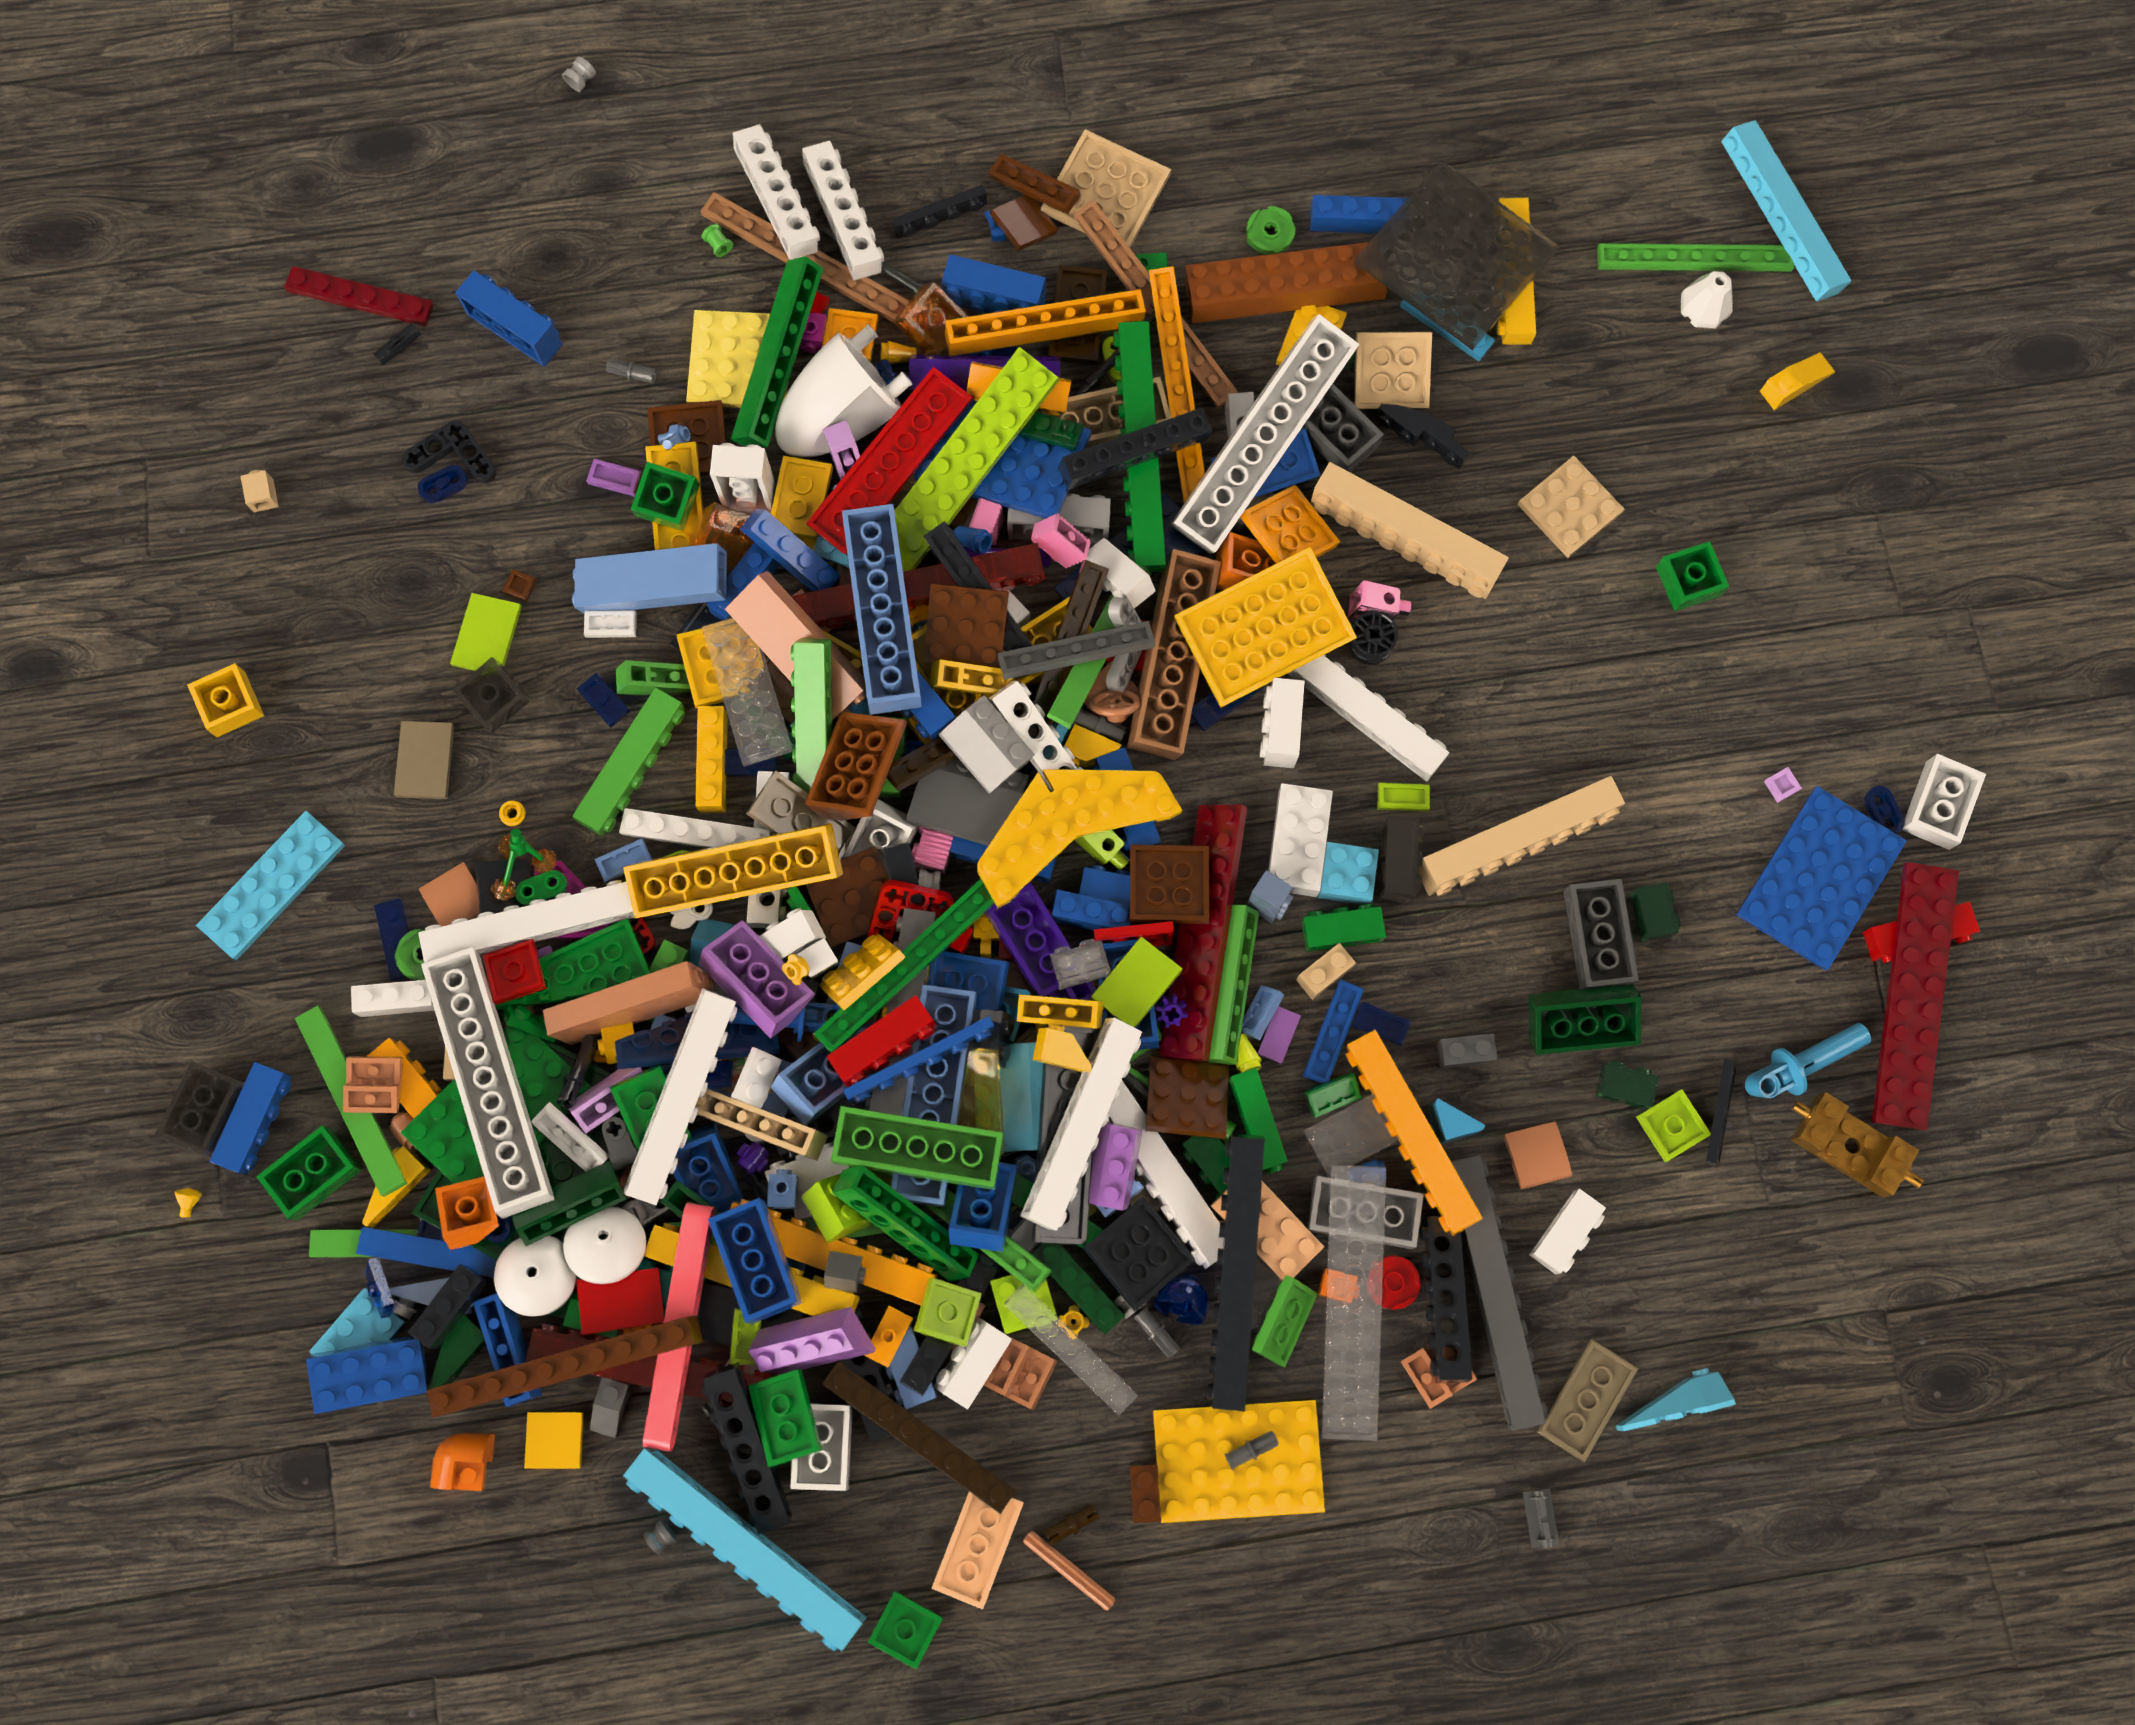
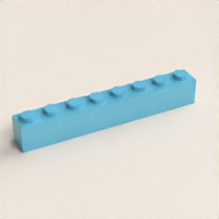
[1721,120,1852,302]

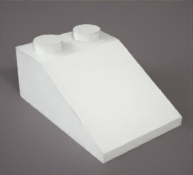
[843,800,919,880]

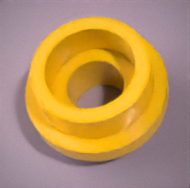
[499,801,526,826]

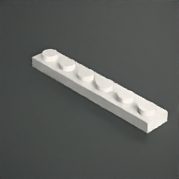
[619,808,773,848]

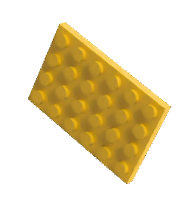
[1174,547,1357,708]
[1153,1400,1325,1523]

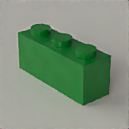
[1301,904,1386,952]

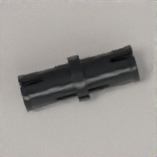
[373,322,422,366]

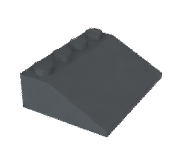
[906,758,1029,846]

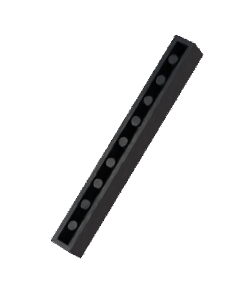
[1207,1133,1265,1411]

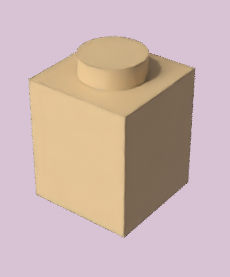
[241,470,278,512]

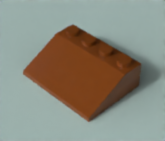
[805,712,907,821]

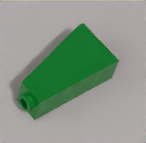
[1228,1068,1288,1175]

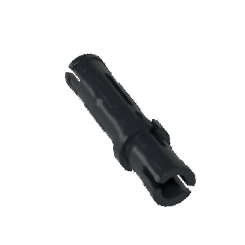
[556,1035,598,1108]

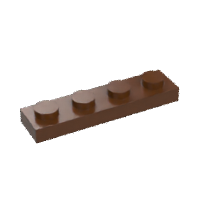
[988,154,1081,214]

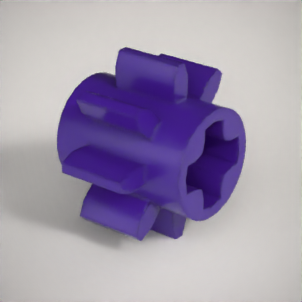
[1154,994,1187,1028]
[736,1142,769,1175]

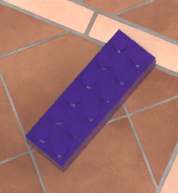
[909,355,1060,391]

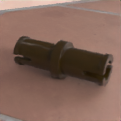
[1044,1503,1100,1546]

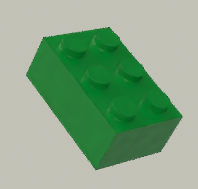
[256,1126,363,1221]

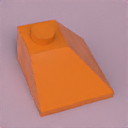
[435,1177,499,1250]

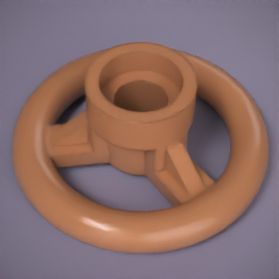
[1090,690,1141,723]

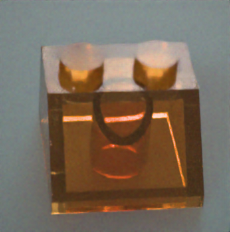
[695,502,754,571]

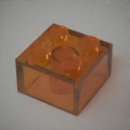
[893,282,968,355]

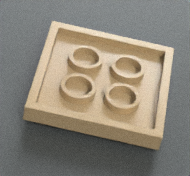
[1354,331,1432,409]
[1517,456,1625,558]

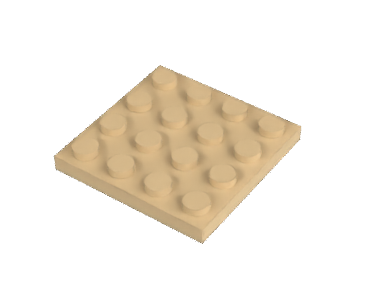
[1041,130,1171,248]

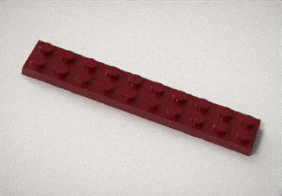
[1159,804,1248,1061]
[1872,862,1959,1131]

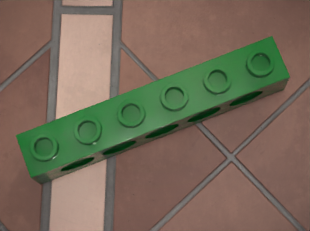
[832,1165,979,1281]

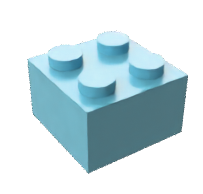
[1317,842,1379,905]

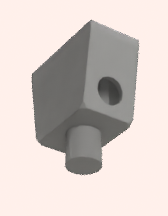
[1224,392,1254,440]

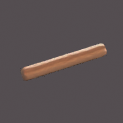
[1023,1531,1115,1611]

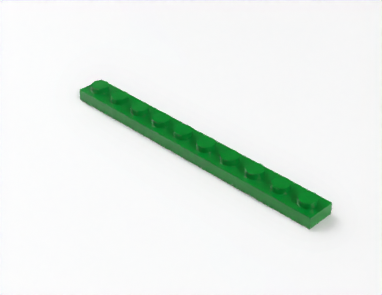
[814,879,995,1053]

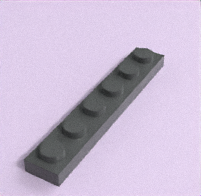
[997,621,1155,680]

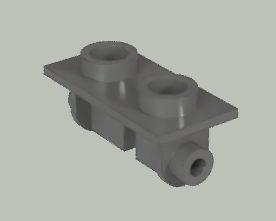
[1523,1488,1559,1548]

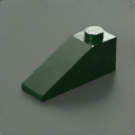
[427,1315,486,1397]

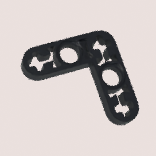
[402,421,496,484]

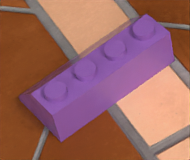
[699,920,815,1039]
[748,1307,876,1375]

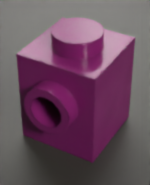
[799,312,827,353]

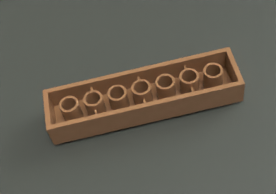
[1127,549,1221,760]

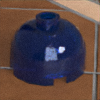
[1154,1274,1210,1325]

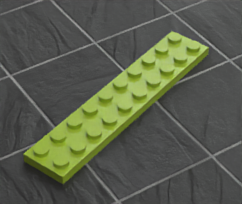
[894,347,1060,582]

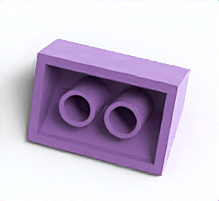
[1089,1123,1143,1211]

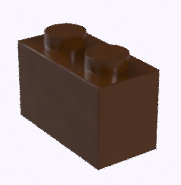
[1129,1464,1161,1523]

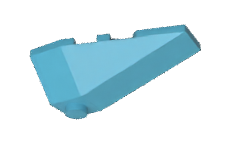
[1616,1368,1736,1431]

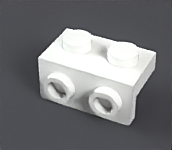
[731,1047,782,1109]

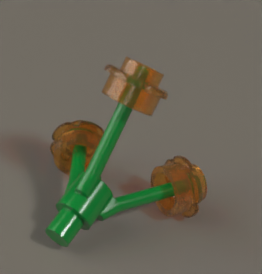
[490,829,556,900]

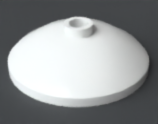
[563,1206,646,1284]
[494,1236,577,1316]

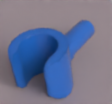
[985,211,1005,242]

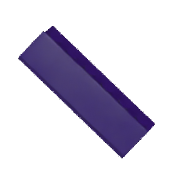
[985,882,1097,1001]

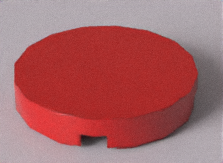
[1367,1255,1421,1310]

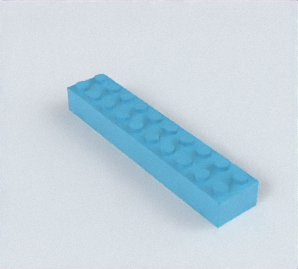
[623,1448,867,1651]

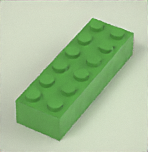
[831,1106,1004,1190]

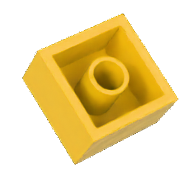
[187,663,264,737]

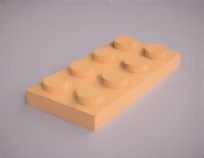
[1211,1181,1324,1281]
[932,1492,1024,1609]

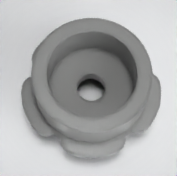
[391,1297,417,1320]

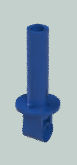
[728,1002,841,1042]

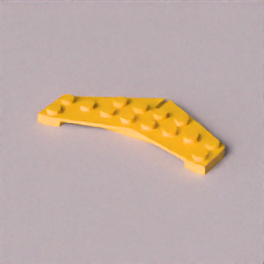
[977,769,1182,908]

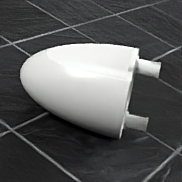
[775,324,912,458]

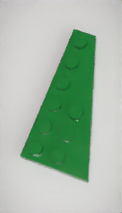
[488,918,651,1010]

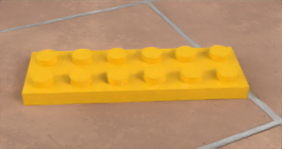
[646,442,706,550]

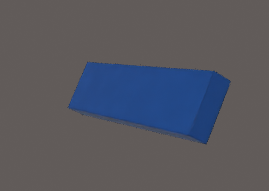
[1302,979,1364,1084]

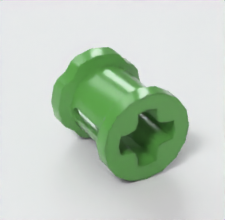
[701,224,733,257]

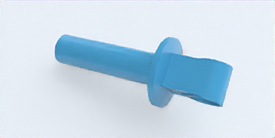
[1745,1023,1871,1098]

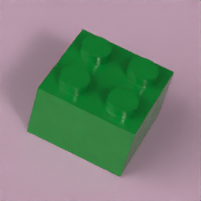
[631,462,700,532]
[1656,541,1729,612]

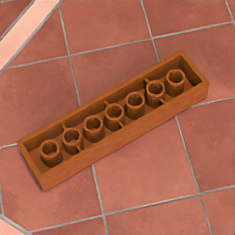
[1185,241,1388,323]

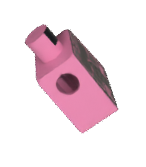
[1347,580,1411,620]

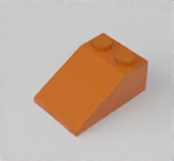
[1216,532,1276,591]

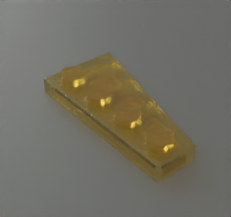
[957,1048,1005,1155]

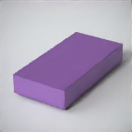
[586,458,643,497]
[1257,1006,1301,1065]

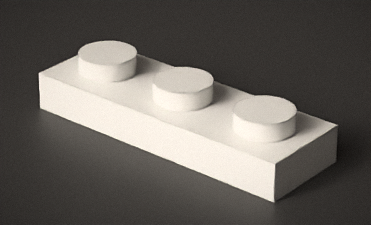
[531,1102,609,1172]

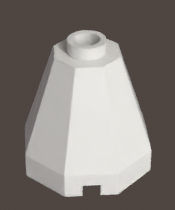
[1681,271,1732,328]

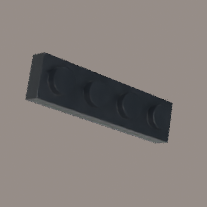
[892,184,987,239]

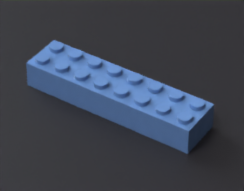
[842,504,922,715]
[891,985,977,1208]

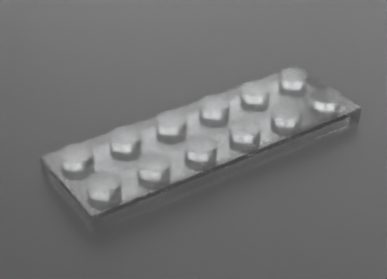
[702,618,793,766]

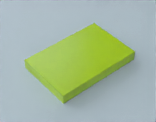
[450,593,522,677]
[1091,937,1183,1028]

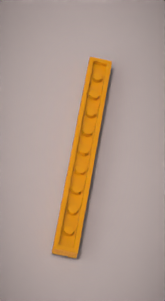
[1149,266,1205,503]

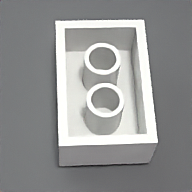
[1260,678,1304,768]
[1901,754,1986,850]
[791,1404,853,1491]

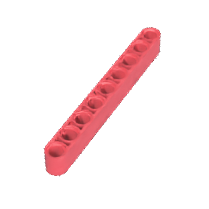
[643,1203,715,1452]

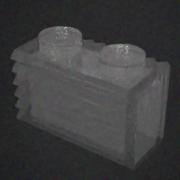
[1050,939,1110,990]

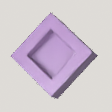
[1764,767,1802,803]

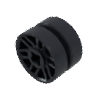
[1348,611,1398,665]

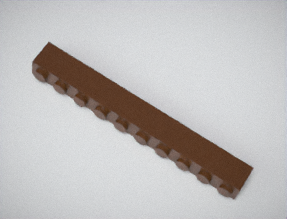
[427,1315,703,1418]

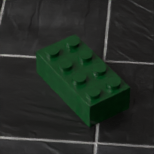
[1528,984,1641,1055]

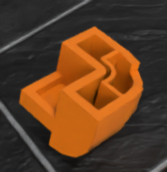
[430,1432,495,1491]

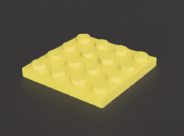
[686,310,788,408]

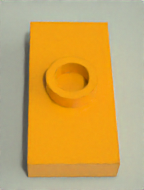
[864,1306,914,1368]

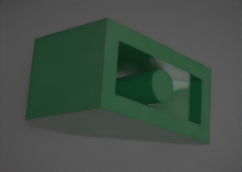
[660,1180,722,1218]

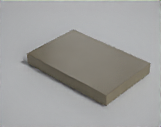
[394,721,454,799]

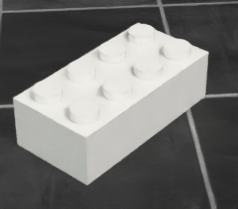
[710,443,777,514]
[1268,783,1333,897]

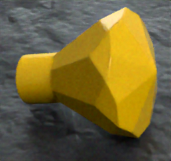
[175,1188,202,1218]

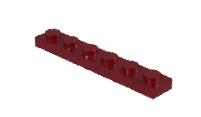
[284,266,434,327]

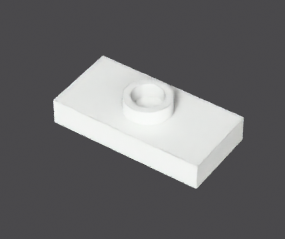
[584,610,637,638]

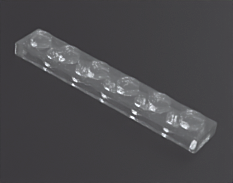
[1004,1283,1138,1415]

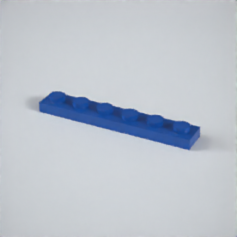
[843,1016,994,1104]

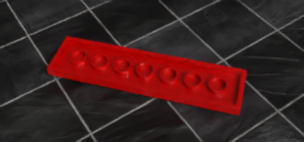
[806,367,973,557]

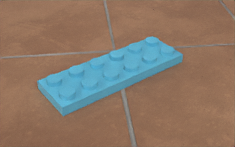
[196,811,346,960]

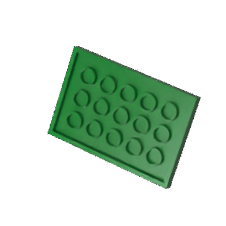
[400,1025,592,1184]

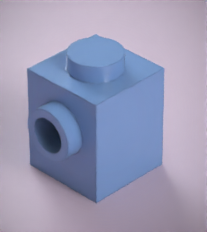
[767,1169,799,1209]

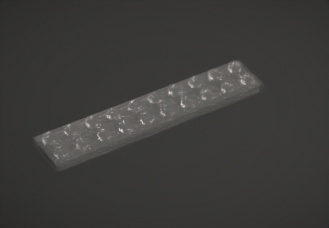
[1322,1165,1386,1441]

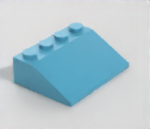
[975,1042,1043,1152]

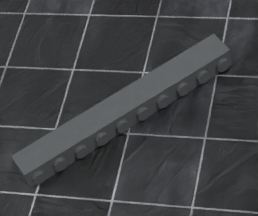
[1451,1155,1548,1431]

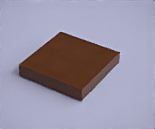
[990,195,1058,251]

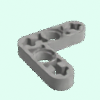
[1106,597,1142,692]

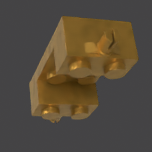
[1791,1092,1924,1198]

